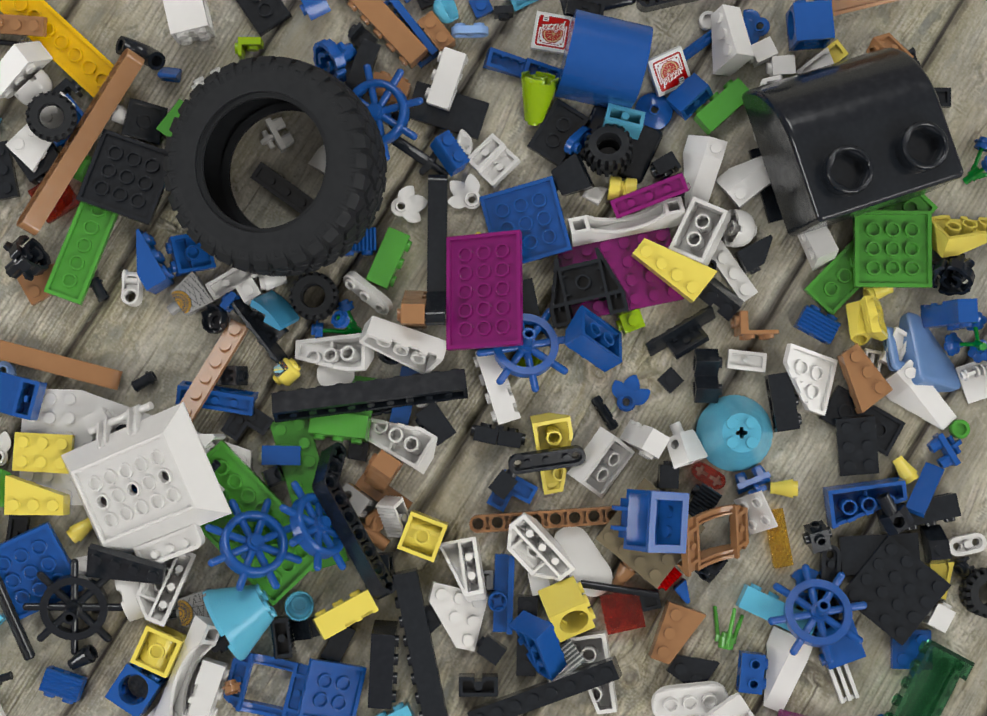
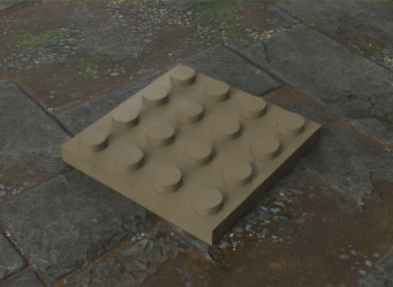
[595,478,705,589]

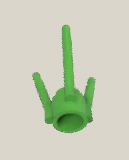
[713,606,744,650]

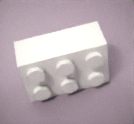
[668,196,732,266]

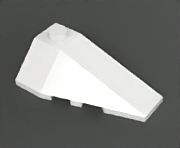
[683,135,728,213]
[295,333,375,372]
[885,359,957,430]
[763,626,813,712]

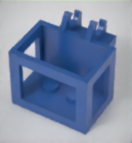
[610,489,690,554]

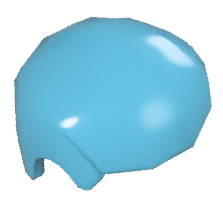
[433,0,459,24]
[284,591,314,621]

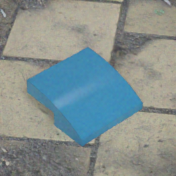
[250,290,300,331]

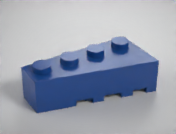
[823,477,908,529]

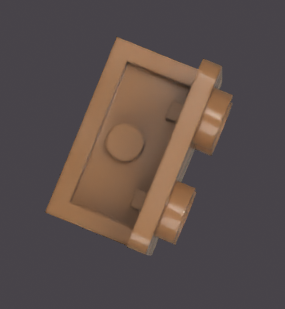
[730,311,779,340]

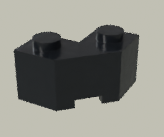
[693,349,723,403]

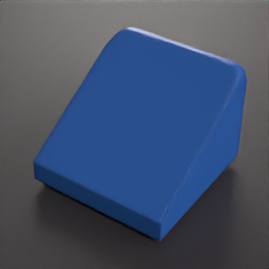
[157,67,182,83]
[673,578,690,604]

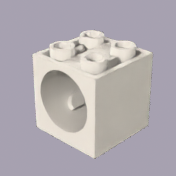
[163,0,215,46]

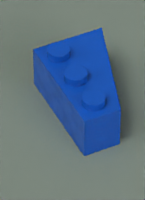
[920,298,979,331]
[508,610,567,681]

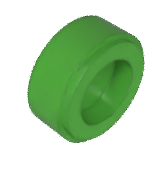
[949,420,970,439]

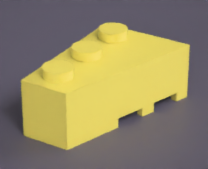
[4,475,70,515]
[312,589,379,640]

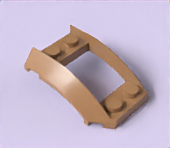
[677,504,749,577]

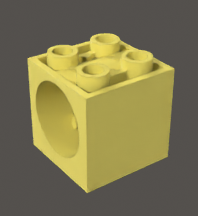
[397,510,449,562]
[538,576,596,643]
[130,623,187,678]

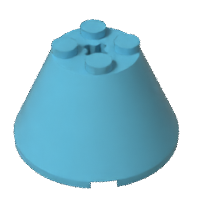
[696,395,773,472]
[202,584,277,661]

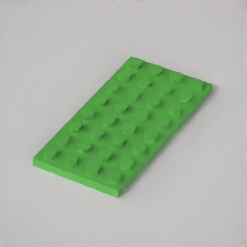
[201,440,325,606]

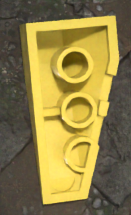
[932,215,987,258]
[530,413,573,495]

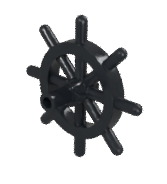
[22,558,123,655]

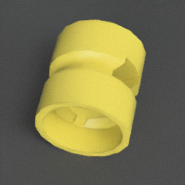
[607,175,637,200]

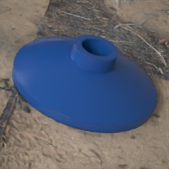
[635,93,673,130]

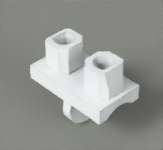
[260,117,294,153]

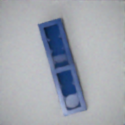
[483,47,560,79]

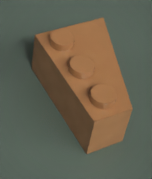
[397,290,427,329]
[837,343,893,414]
[364,449,403,494]
[648,600,707,664]

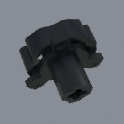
[3,235,51,281]
[932,253,975,296]

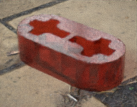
[691,462,726,490]

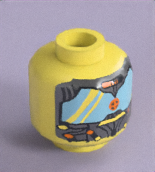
[272,358,301,386]

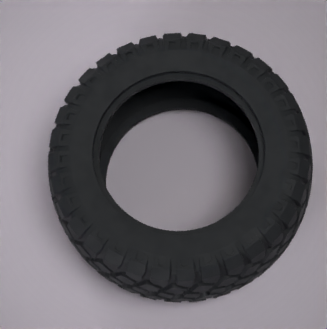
[163,56,387,276]

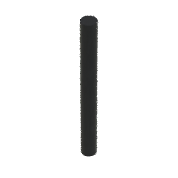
[581,580,659,599]

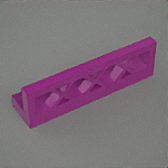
[610,172,691,219]

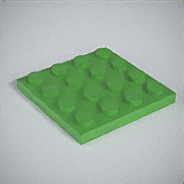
[853,210,932,288]

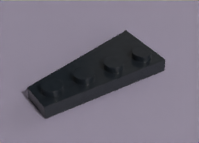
[86,543,166,584]

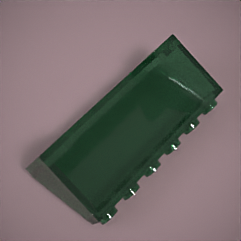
[884,639,975,716]

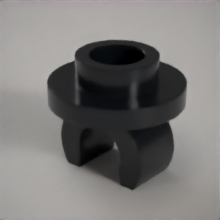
[953,556,975,577]

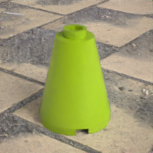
[521,71,559,126]

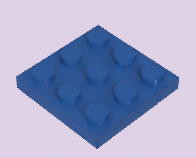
[297,658,367,716]

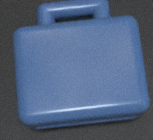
[883,312,961,392]

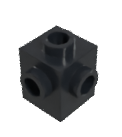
[802,520,833,554]

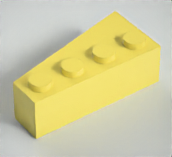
[631,238,717,303]

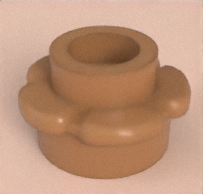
[222,679,241,696]

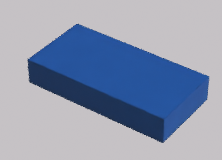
[261,445,301,465]

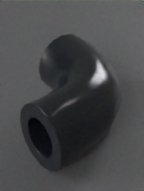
[115,36,166,70]

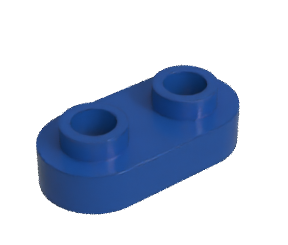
[564,126,592,156]

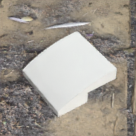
[468,133,521,188]

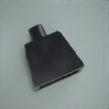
[551,153,595,196]

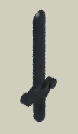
[391,137,449,176]

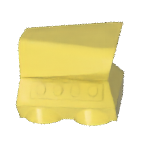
[845,295,888,346]

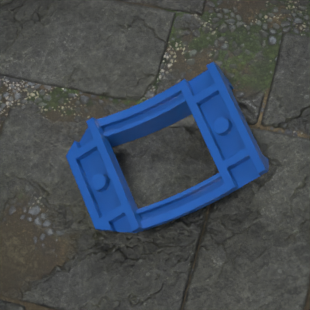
[223,653,308,716]

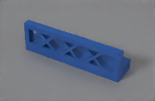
[384,0,439,69]
[175,380,259,416]
[493,554,515,635]

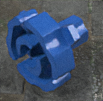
[313,39,357,82]

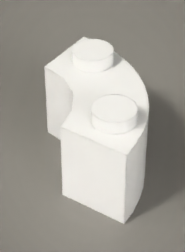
[114,580,144,622]

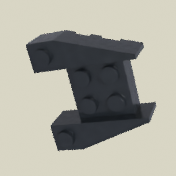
[549,247,631,329]

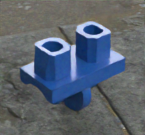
[926,433,962,468]
[735,465,771,495]

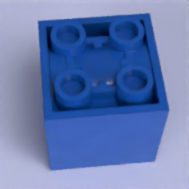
[785,0,835,51]
[105,662,168,716]

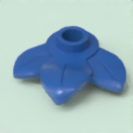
[743,9,770,45]
[612,375,650,412]

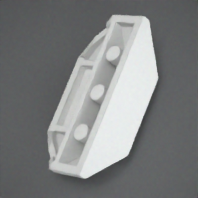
[507,512,575,581]
[135,552,196,627]

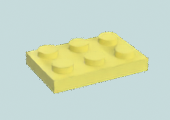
[12,432,75,474]

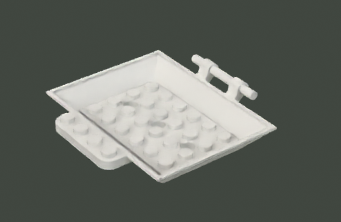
[61,401,232,563]

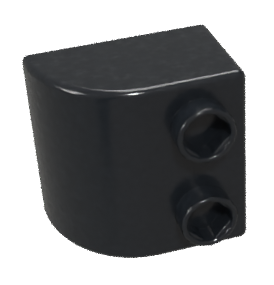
[742,48,964,237]

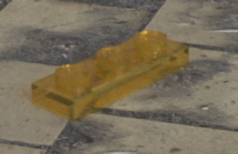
[766,508,794,569]

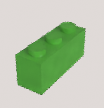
[693,78,749,136]
[366,227,412,290]
[308,414,372,445]

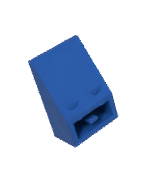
[136,229,175,295]
[0,371,47,421]

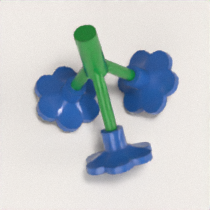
[944,312,987,363]

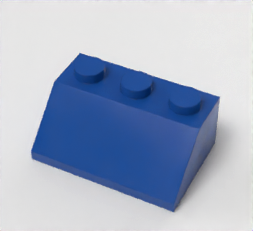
[565,305,622,372]

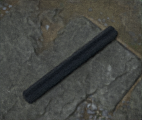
[0,576,35,661]

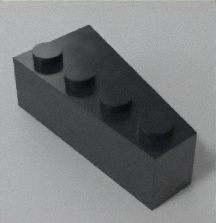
[368,620,400,709]

